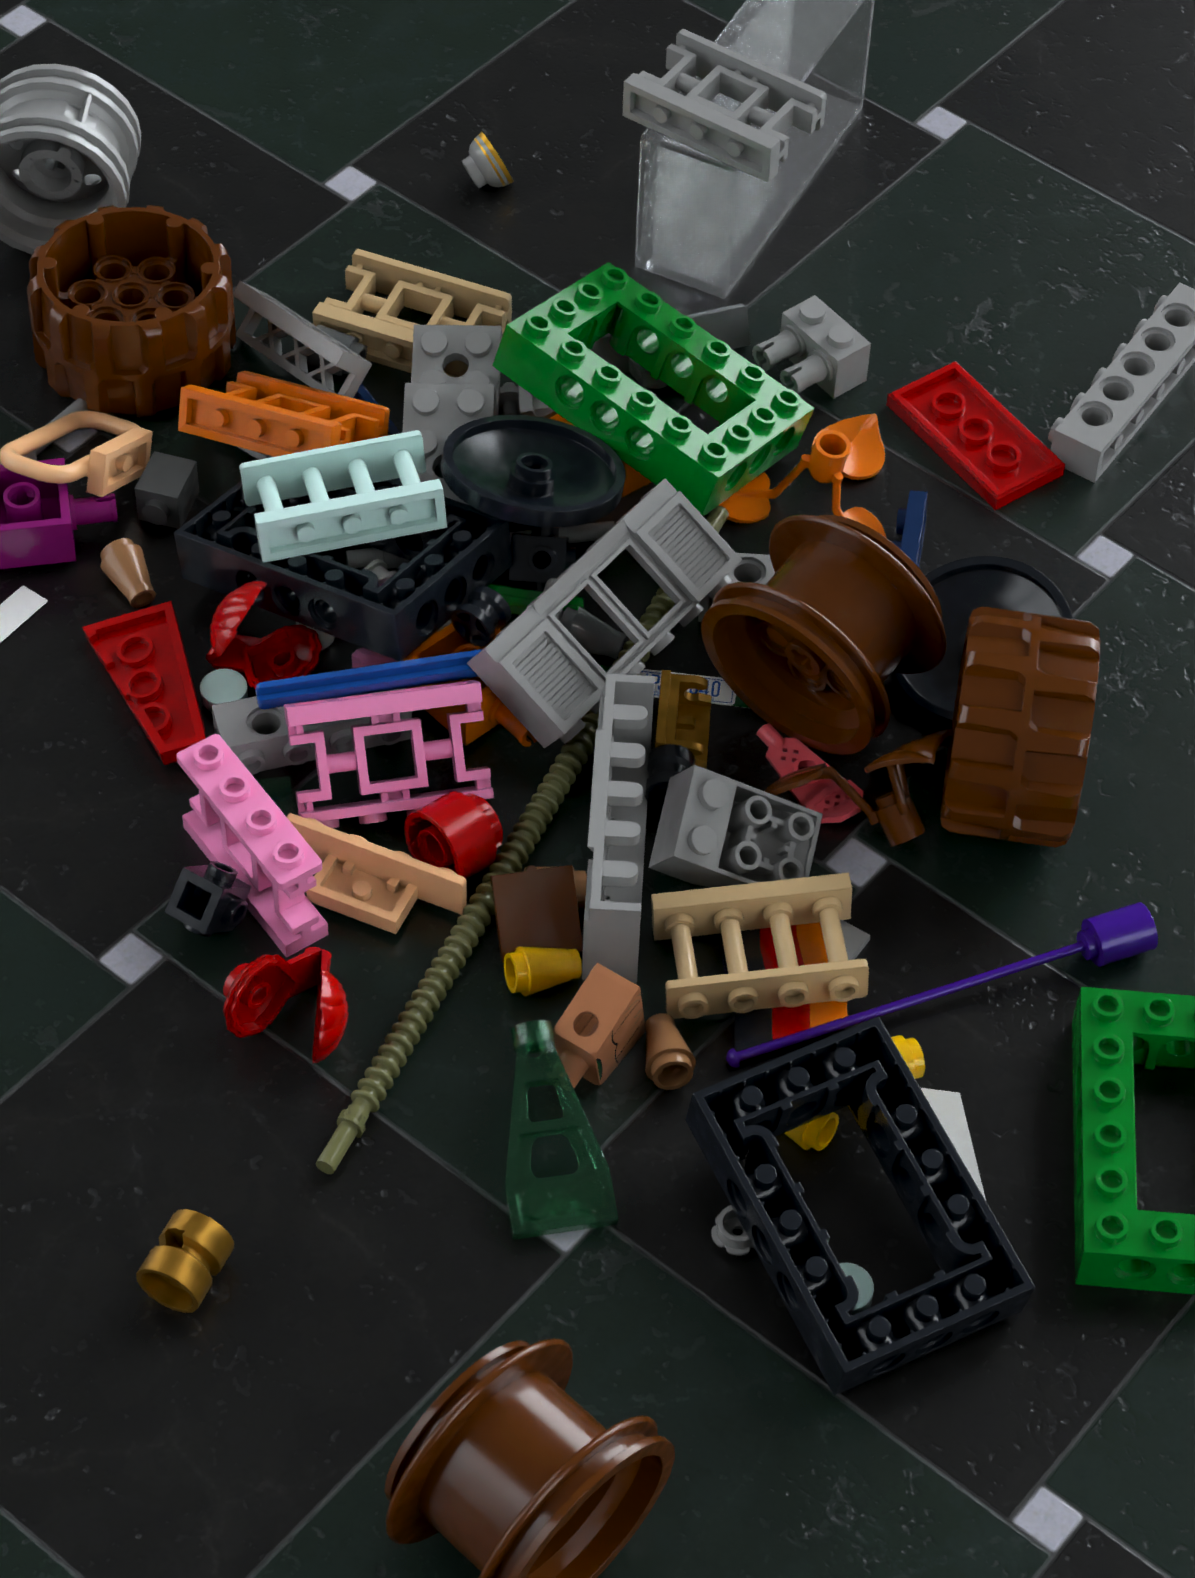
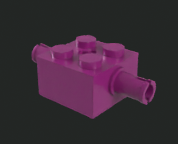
[0,458,118,569]

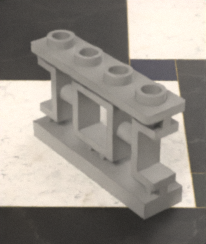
[622,29,827,183]

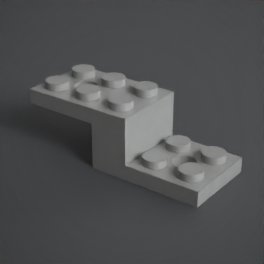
[402,325,502,505]

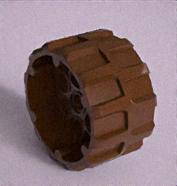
[27,205,236,418]
[940,606,1100,847]

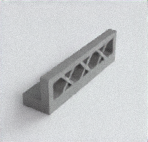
[233,281,372,398]

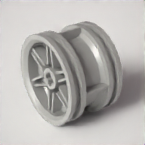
[0,64,142,254]

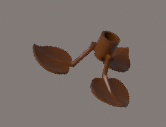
[764,729,953,847]

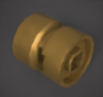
[136,1209,234,1313]

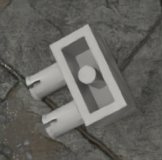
[752,295,871,399]

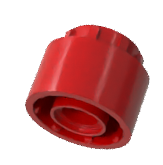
[404,791,503,879]

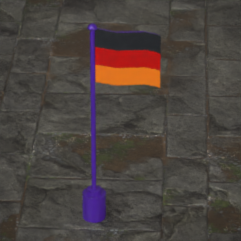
[723,902,1158,1068]

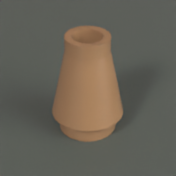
[100,538,156,608]
[645,1013,696,1090]

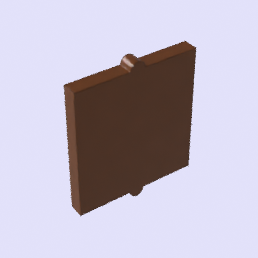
[490,865,583,963]

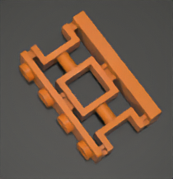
[178,370,390,457]

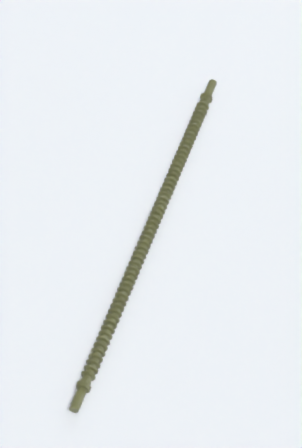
[316,505,729,1174]

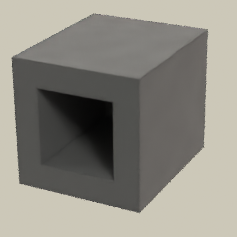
[134,451,200,529]

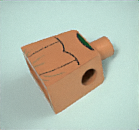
[546,963,646,1093]

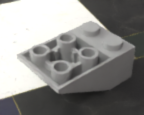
[648,765,823,888]

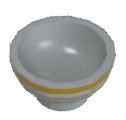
[461,132,513,189]

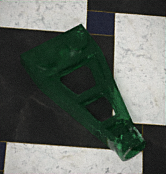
[504,1020,619,1240]

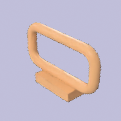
[0,411,153,497]

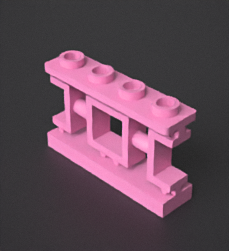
[284,680,494,828]
[176,734,329,958]

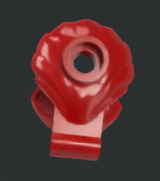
[206,581,322,689]
[223,947,349,1064]

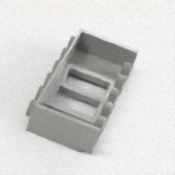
[467,478,742,748]
[582,673,655,983]

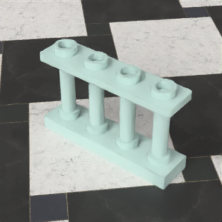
[239,430,447,563]

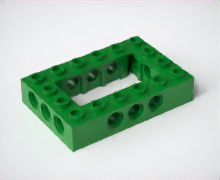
[492,262,814,516]
[1072,987,1195,1294]

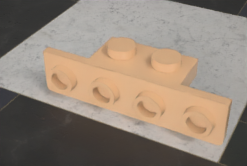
[287,813,467,934]

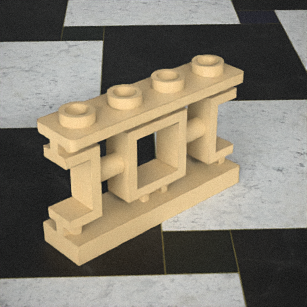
[312,249,512,377]

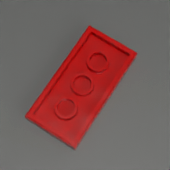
[886,361,1066,510]

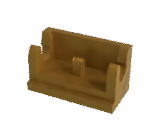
[655,670,712,769]

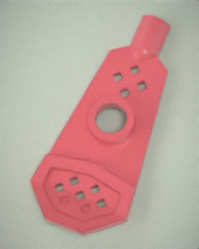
[756,723,864,824]

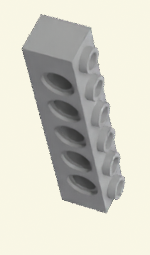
[1048,283,1195,483]

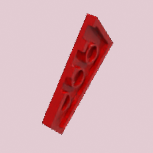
[82,601,207,765]

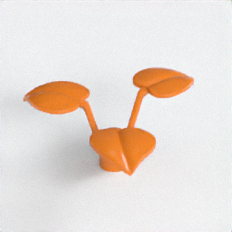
[719,414,887,538]

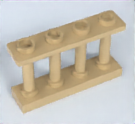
[651,872,869,1019]

